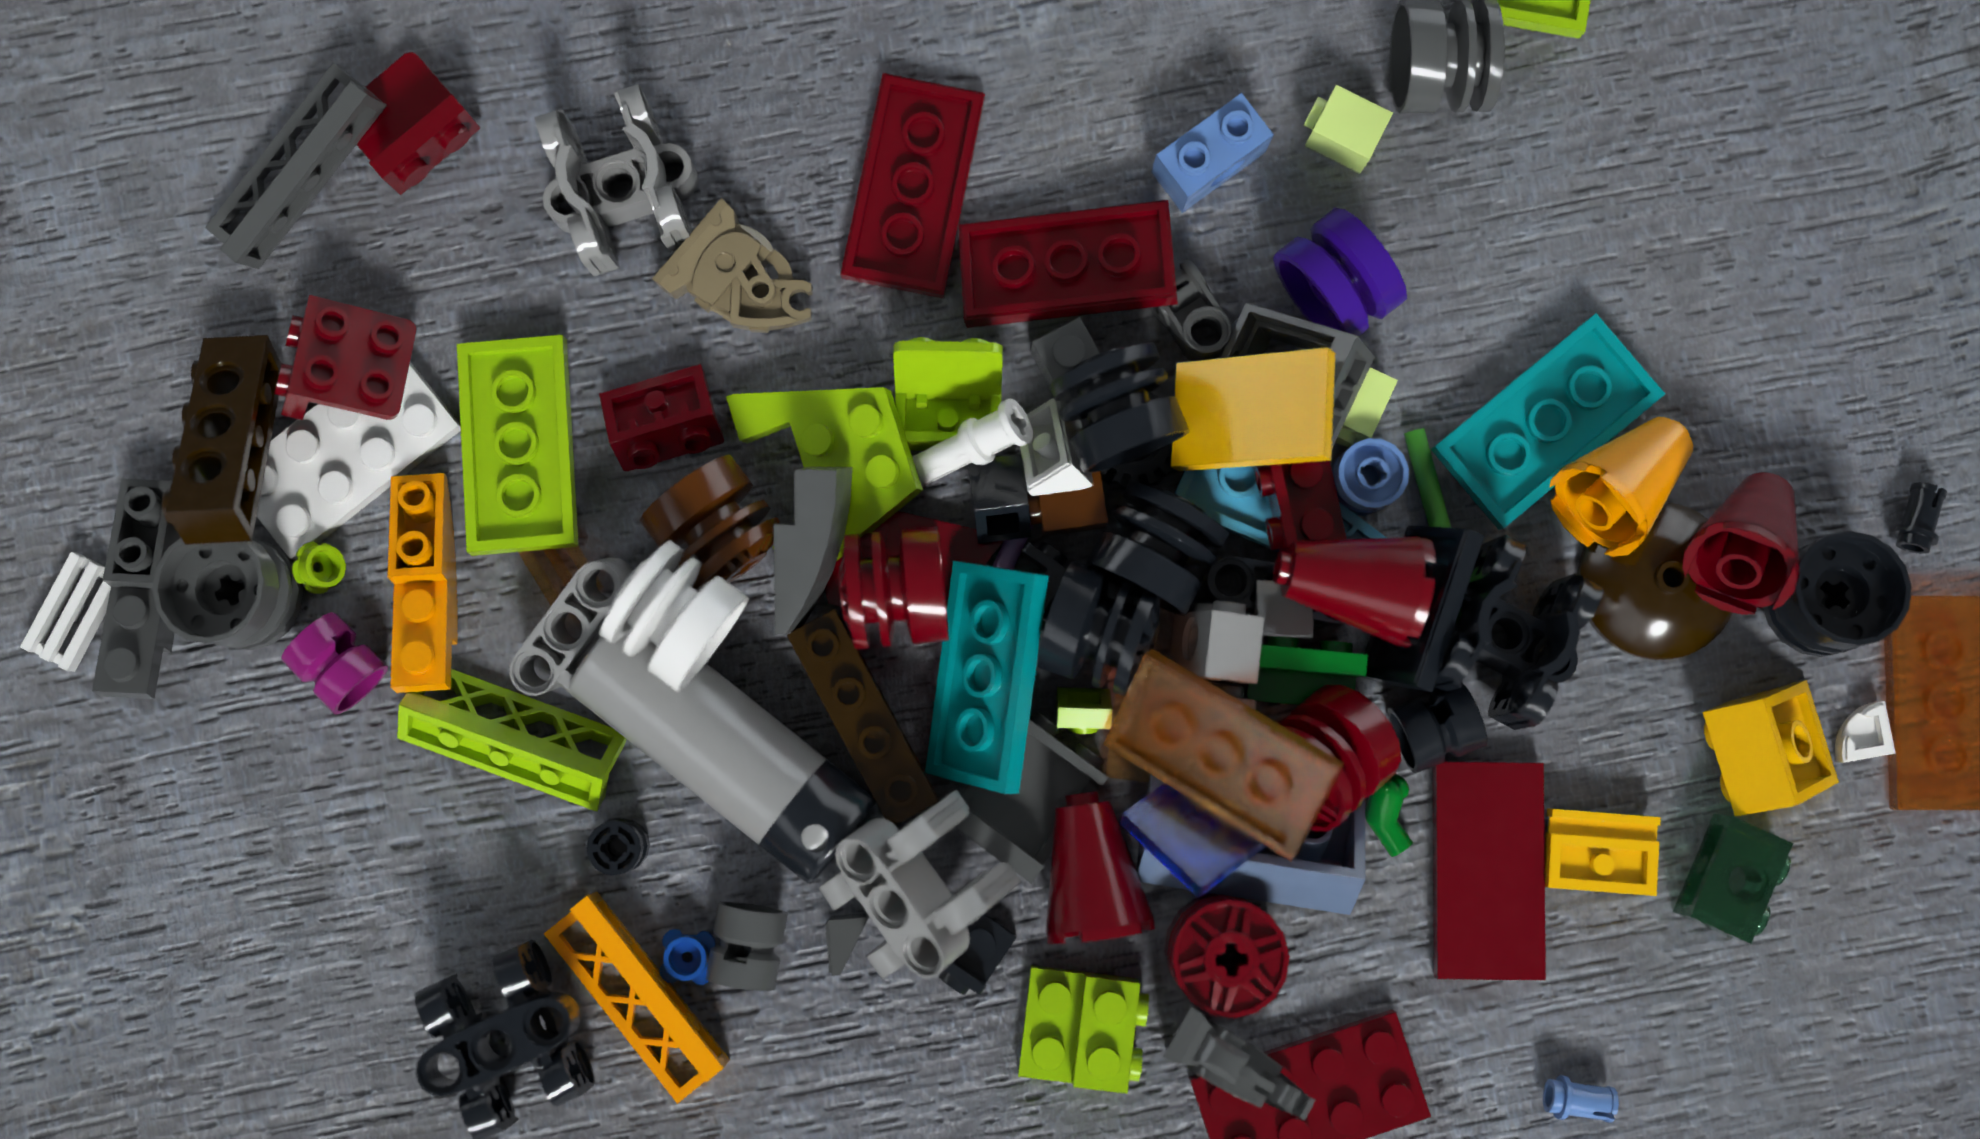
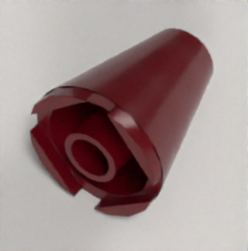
[1682,472,1799,615]
[1273,537,1436,647]
[1045,791,1155,944]

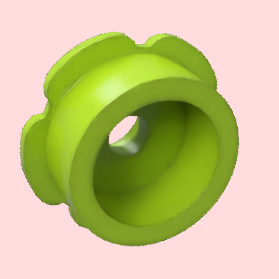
[292,542,346,594]

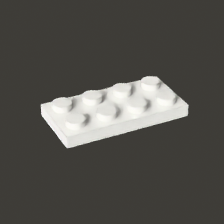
[257,362,461,560]

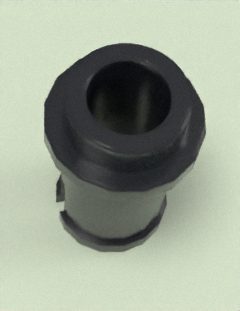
[1893,482,1947,554]

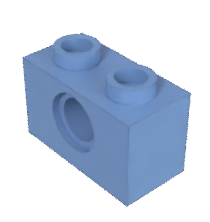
[1151,93,1274,213]

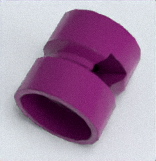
[281,612,388,714]

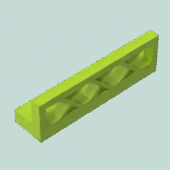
[397,669,626,812]

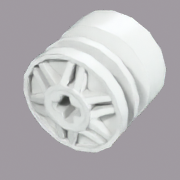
[599,540,749,692]

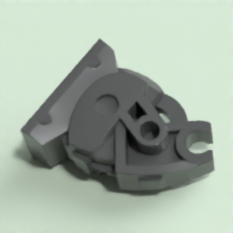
[1163,1007,1315,1120]

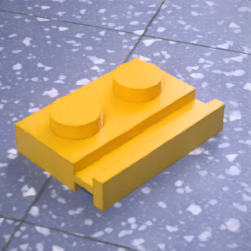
[1545,808,1661,896]

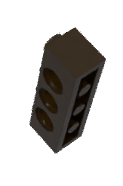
[162,335,281,545]
[787,609,940,825]

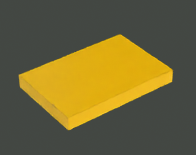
[1171,347,1335,471]

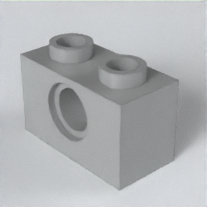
[1168,601,1264,683]

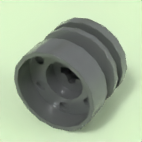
[1389,0,1505,113]
[152,538,304,650]

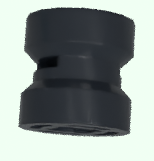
[586,818,650,876]

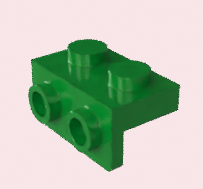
[1246,636,1368,705]

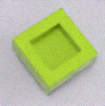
[1056,687,1112,734]

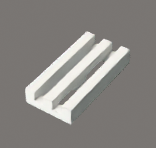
[20,552,111,672]

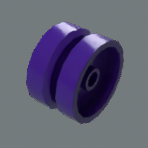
[1273,208,1407,337]

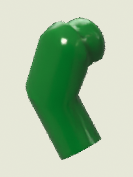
[1365,774,1413,857]

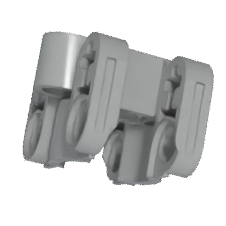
[535,84,698,277]
[818,789,1021,979]

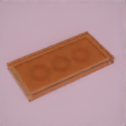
[1884,596,1980,810]
[1103,649,1344,861]

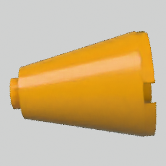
[1549,417,1693,557]

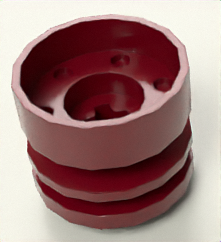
[839,526,949,650]
[1251,685,1401,832]
[1164,893,1290,1018]

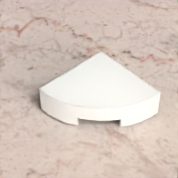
[1835,701,1896,763]

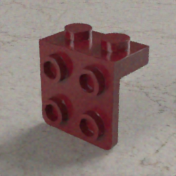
[357,52,481,195]
[274,295,416,420]

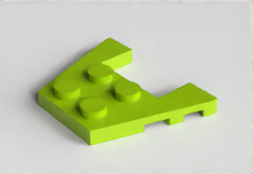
[726,387,923,560]

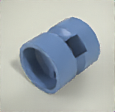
[1331,438,1409,516]

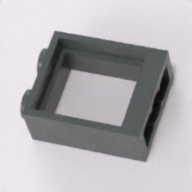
[1220,303,1375,448]

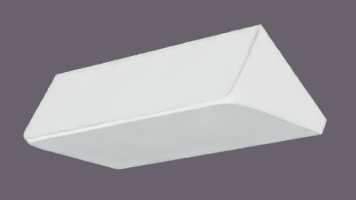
[1020,398,1094,496]

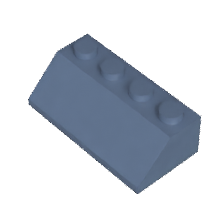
[1136,756,1366,915]

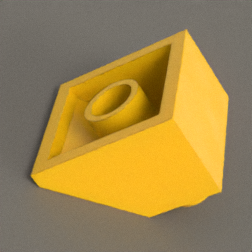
[1703,680,1839,817]

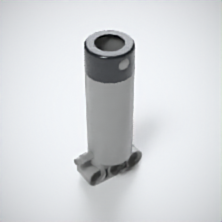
[509,558,876,883]

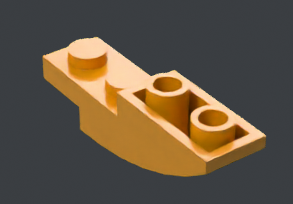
[387,473,458,693]

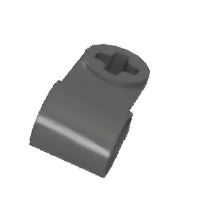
[1151,258,1231,361]

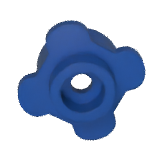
[659,929,716,985]

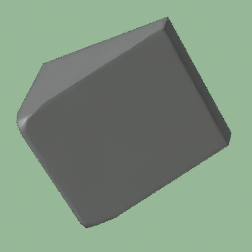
[1254,580,1313,638]
[825,913,870,976]

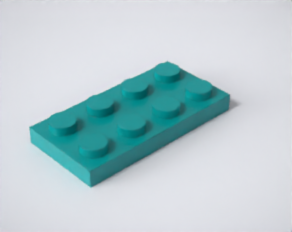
[1430,313,1665,530]
[925,561,1049,794]

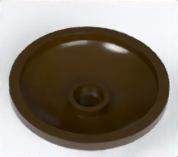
[1577,502,1733,660]

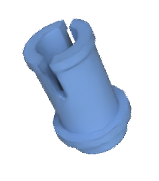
[1543,1075,1619,1123]

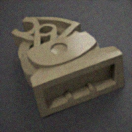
[652,198,813,333]

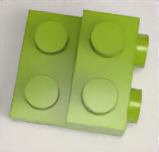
[1018,965,1149,1094]

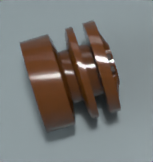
[639,454,781,591]

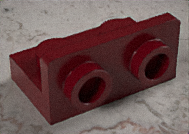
[599,364,724,472]
[1254,461,1347,552]

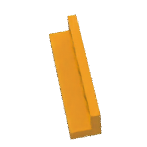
[544,892,730,1104]

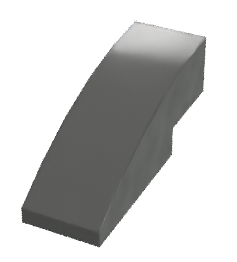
[774,467,852,635]

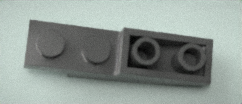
[92,478,181,699]

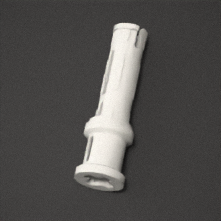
[912,398,1033,487]

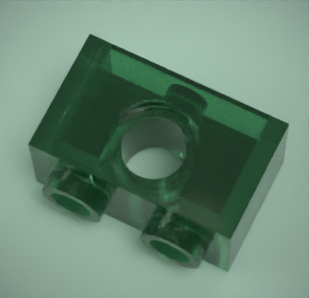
[1673,814,1793,944]

